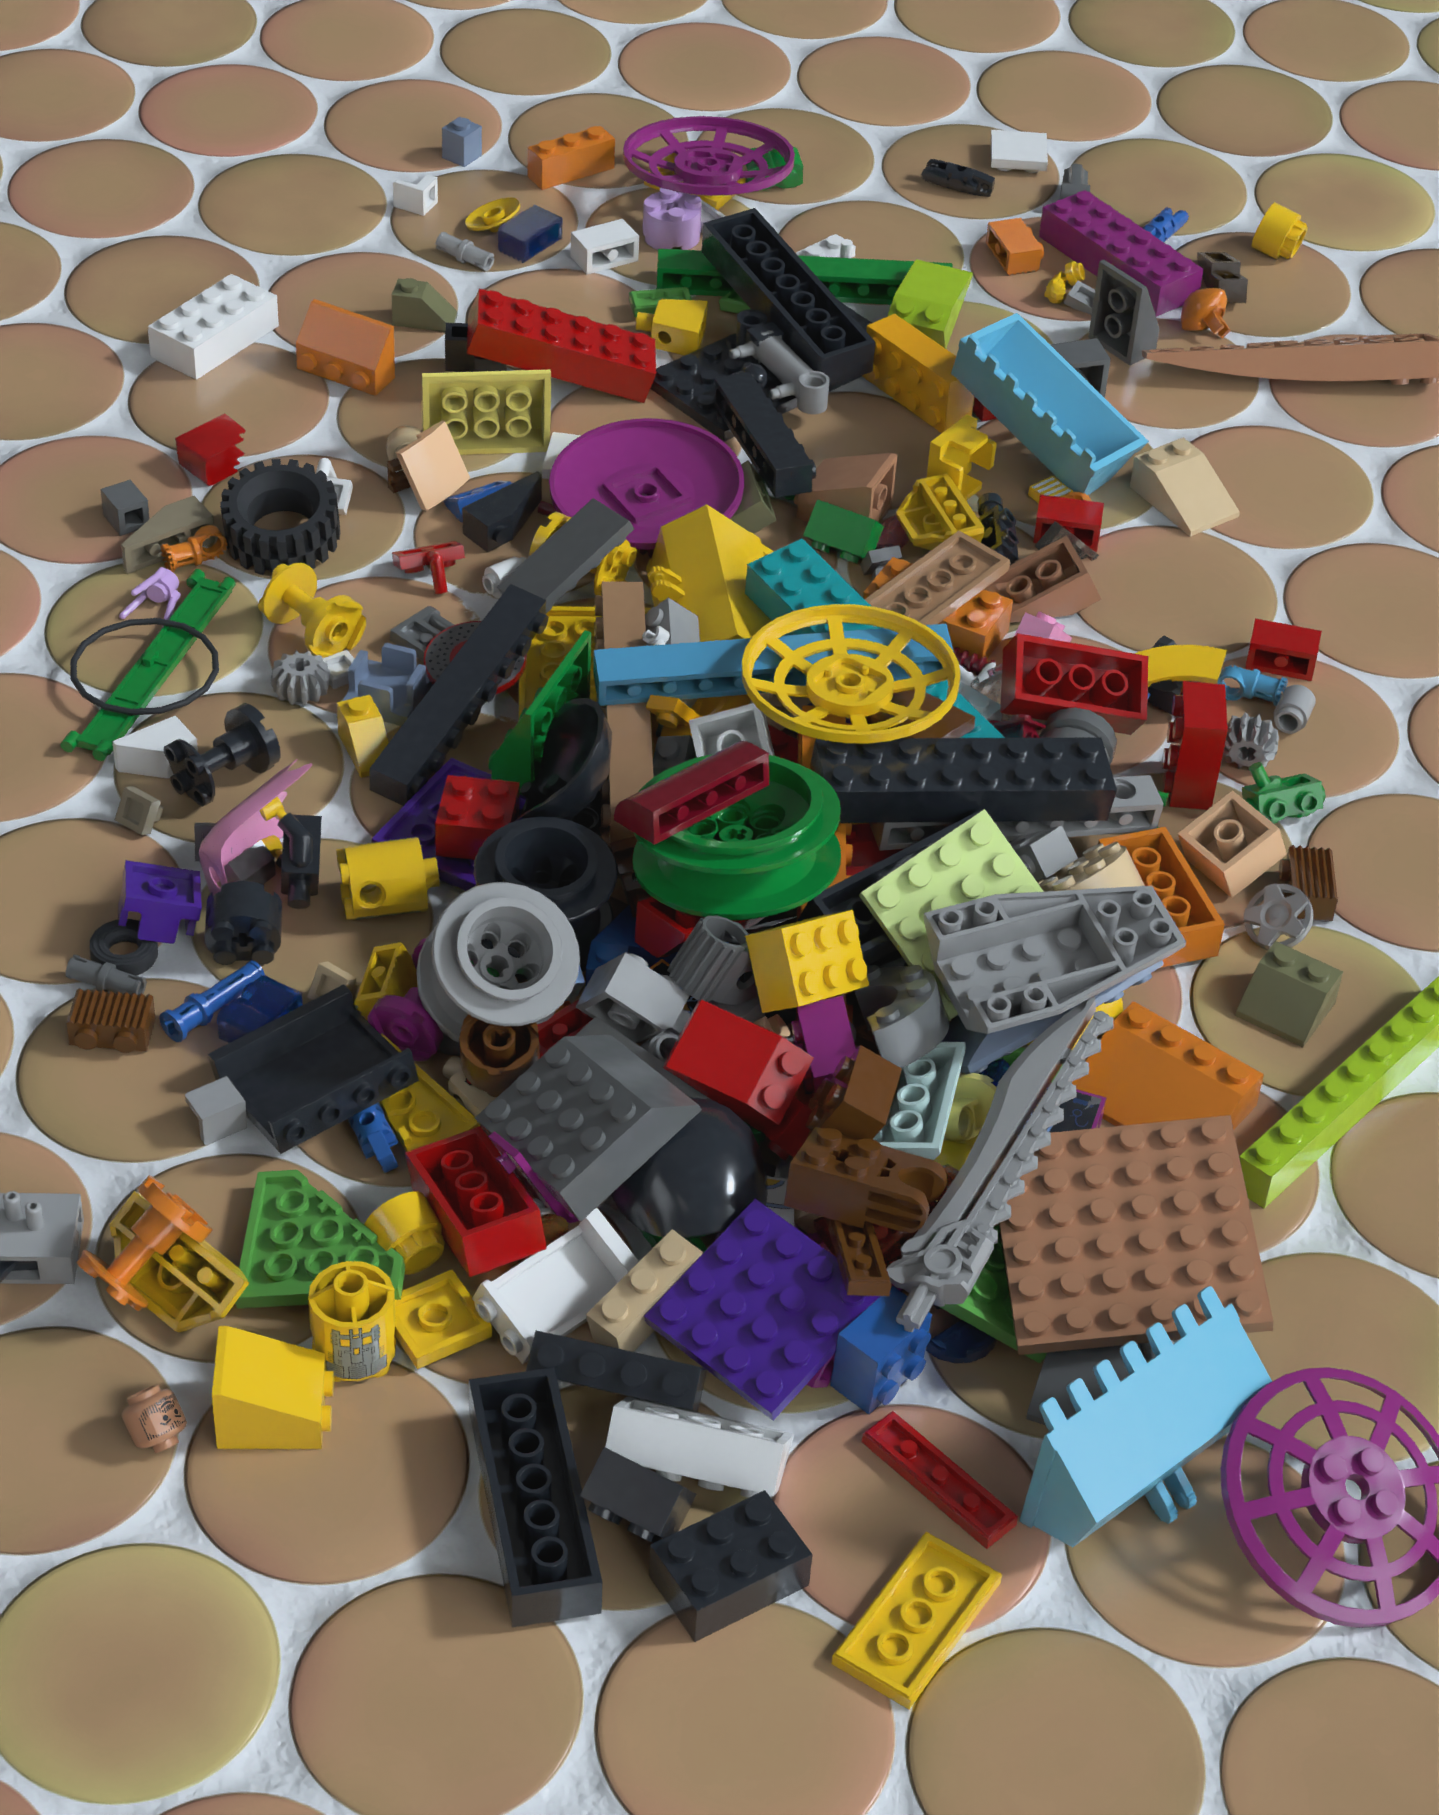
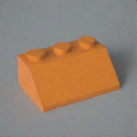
[296,299,395,396]

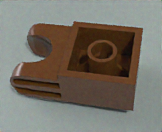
[784,1127,947,1233]

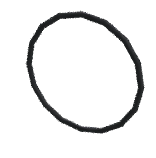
[70,618,219,715]

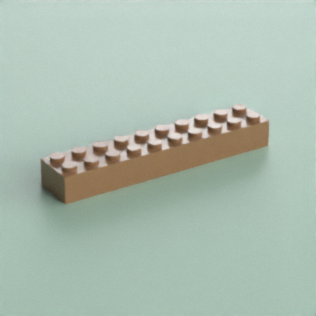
[594,581,653,849]

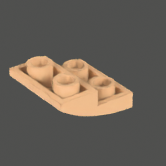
[395,420,470,511]

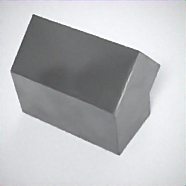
[224,840,276,885]

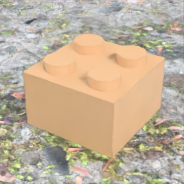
[1178,790,1287,898]

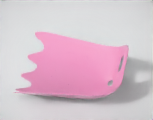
[199,759,312,895]

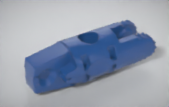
[1143,207,1189,243]
[347,1102,399,1173]

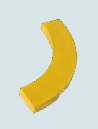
[1134,645,1227,687]

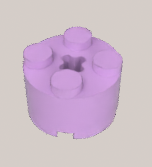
[643,188,701,250]

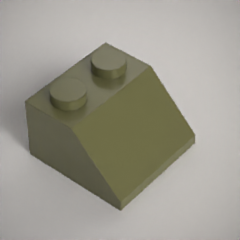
[1235,941,1343,1047]

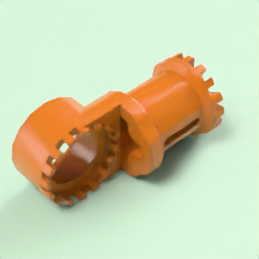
[160,525,227,572]

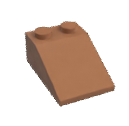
[985,535,1101,623]

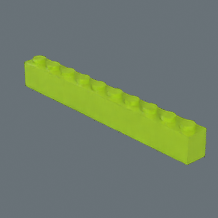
[1239,976,1439,1209]

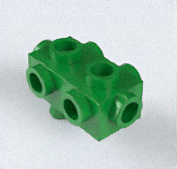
[1242,762,1326,824]

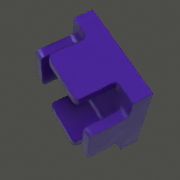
[118,860,202,944]

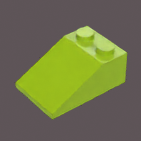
[887,259,973,349]

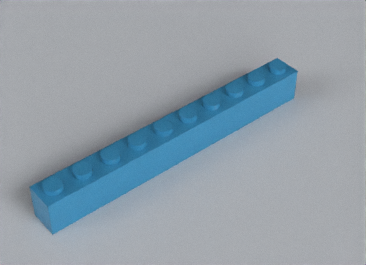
[593,624,954,706]

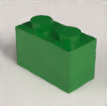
[803,499,884,564]

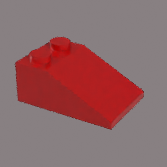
[662,999,814,1131]

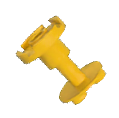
[529,512,637,595]
[258,563,366,658]

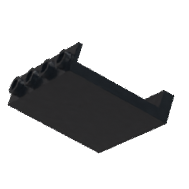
[208,984,419,1154]

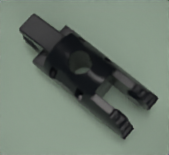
[921,159,995,197]

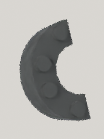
[853,964,949,1068]

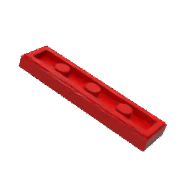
[862,1411,1018,1549]

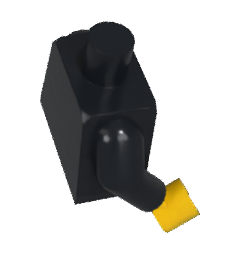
[257,797,322,909]

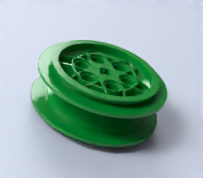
[633,754,841,920]

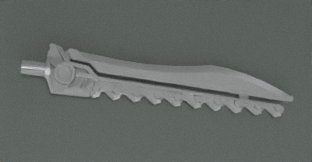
[887,996,1114,1332]

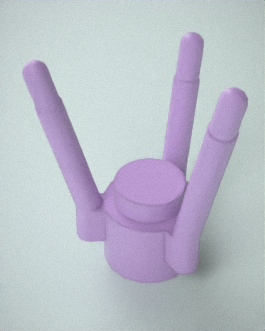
[119,567,181,629]

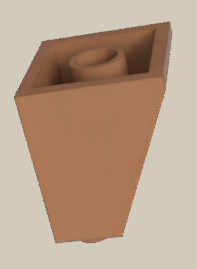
[794,453,897,523]

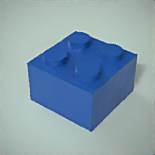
[830,1286,932,1414]

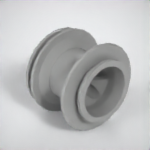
[417,882,580,1042]

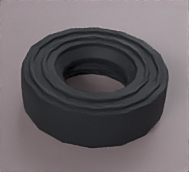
[90,919,158,976]

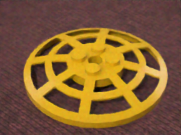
[741,604,961,744]

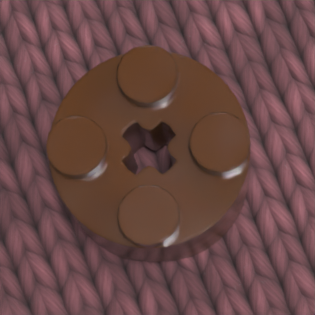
[459,1014,540,1098]

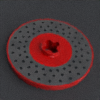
[424,621,527,694]

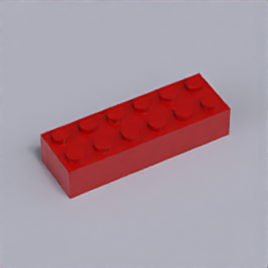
[467,288,656,403]

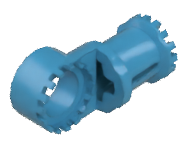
[1217,665,1288,706]

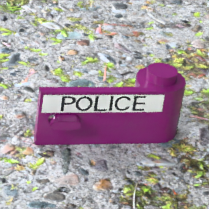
[488,1131,579,1223]

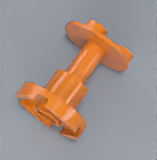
[76,1176,213,1311]

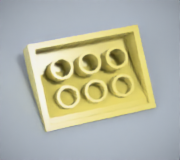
[421,369,551,455]

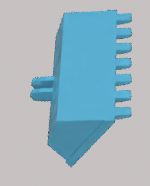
[951,313,1149,495]
[1019,1286,1272,1547]

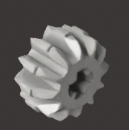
[271,650,330,705]
[1223,712,1279,769]

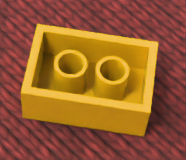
[745,910,869,1013]

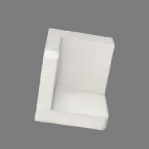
[393,174,438,216]

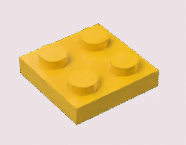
[394,1269,492,1369]

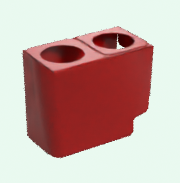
[175,413,246,486]

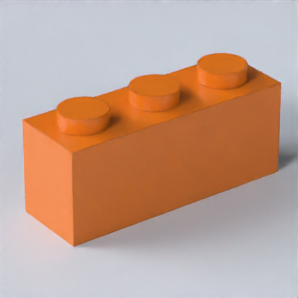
[527,126,615,190]

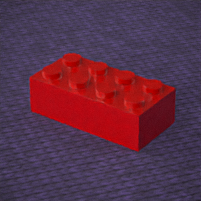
[1000,633,1149,735]
[405,1126,547,1277]

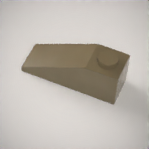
[121,496,215,574]

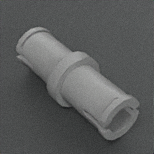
[435,232,495,271]

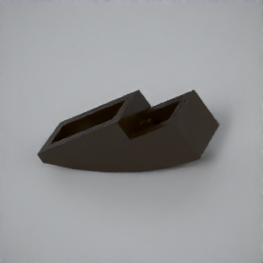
[1197,252,1248,303]

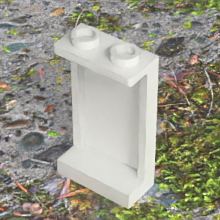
[472,1208,639,1365]

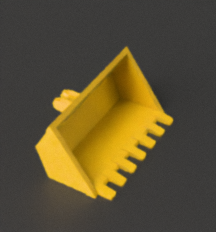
[646,504,784,642]

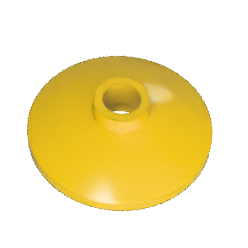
[465,197,520,232]

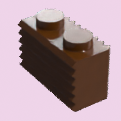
[1279,845,1338,921]
[66,988,156,1053]

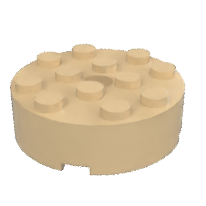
[1037,842,1145,892]

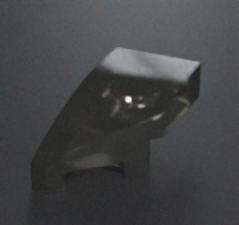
[1035,521,1099,561]

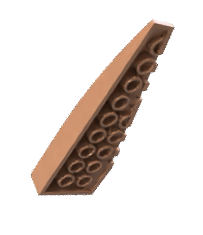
[1142,333,1439,385]

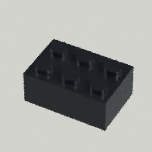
[649,1490,813,1642]

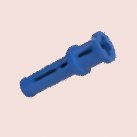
[159,960,265,1042]

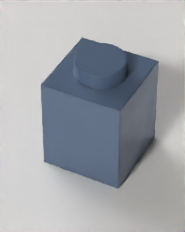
[442,117,482,167]

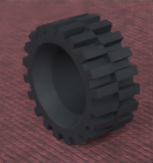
[220,459,341,575]

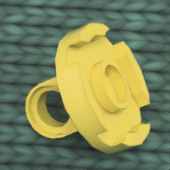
[944,1073,997,1146]

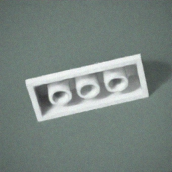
[605,1397,794,1498]

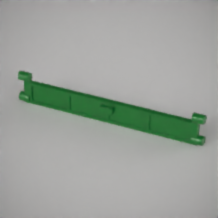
[60,569,236,761]

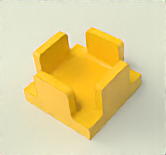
[926,414,996,501]

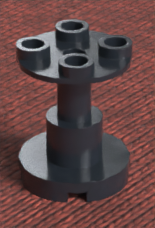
[163,703,281,807]

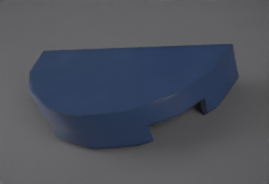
[926,1320,997,1364]

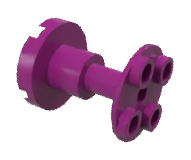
[368,938,474,1061]

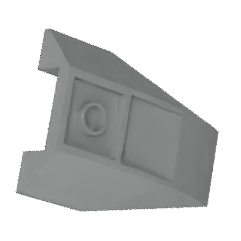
[923,886,1186,1034]

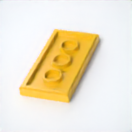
[831,1532,1002,1709]

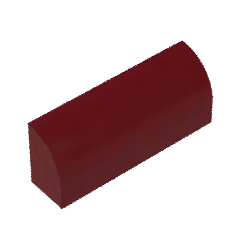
[614,741,770,845]

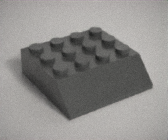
[475,1034,702,1221]

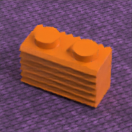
[986,218,1044,276]

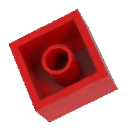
[435,775,520,860]

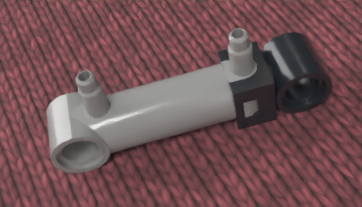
[729,309,829,414]

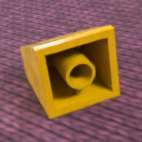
[212,1326,334,1449]

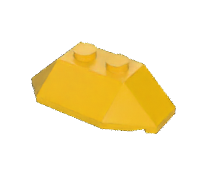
[896,473,985,550]
[109,1191,249,1333]

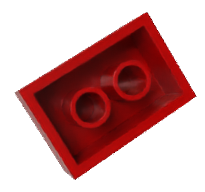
[1162,681,1228,810]

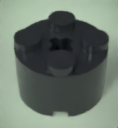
[205,881,282,965]

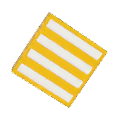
[1028,476,1074,503]

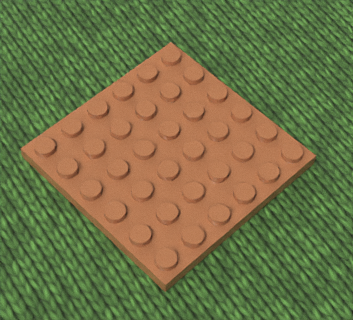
[992,1115,1274,1355]

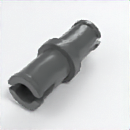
[66,954,147,995]

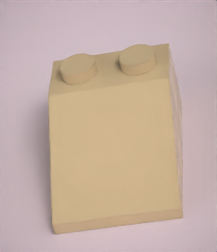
[1130,437,1240,537]

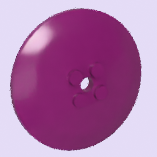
[549,418,744,550]

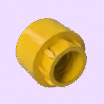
[1251,202,1308,260]
[364,1192,445,1275]

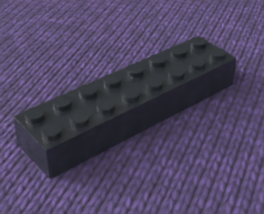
[702,208,876,386]
[809,737,1117,823]

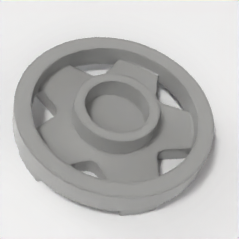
[1244,883,1313,950]

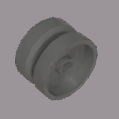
[1039,707,1117,764]

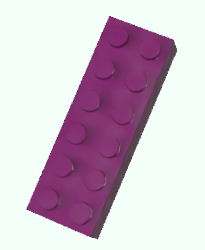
[1039,190,1203,317]

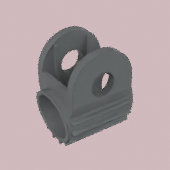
[667,916,758,1005]

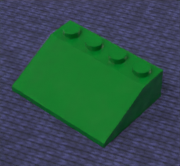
[488,630,591,796]

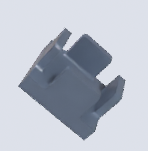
[342,643,433,726]

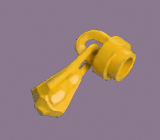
[1044,261,1085,304]

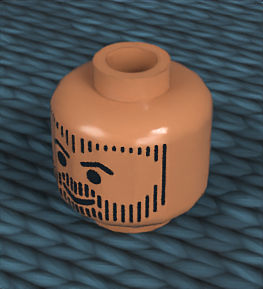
[122,1384,187,1453]

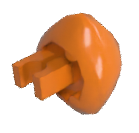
[1181,288,1231,339]

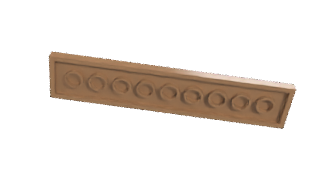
[749,531,1010,735]

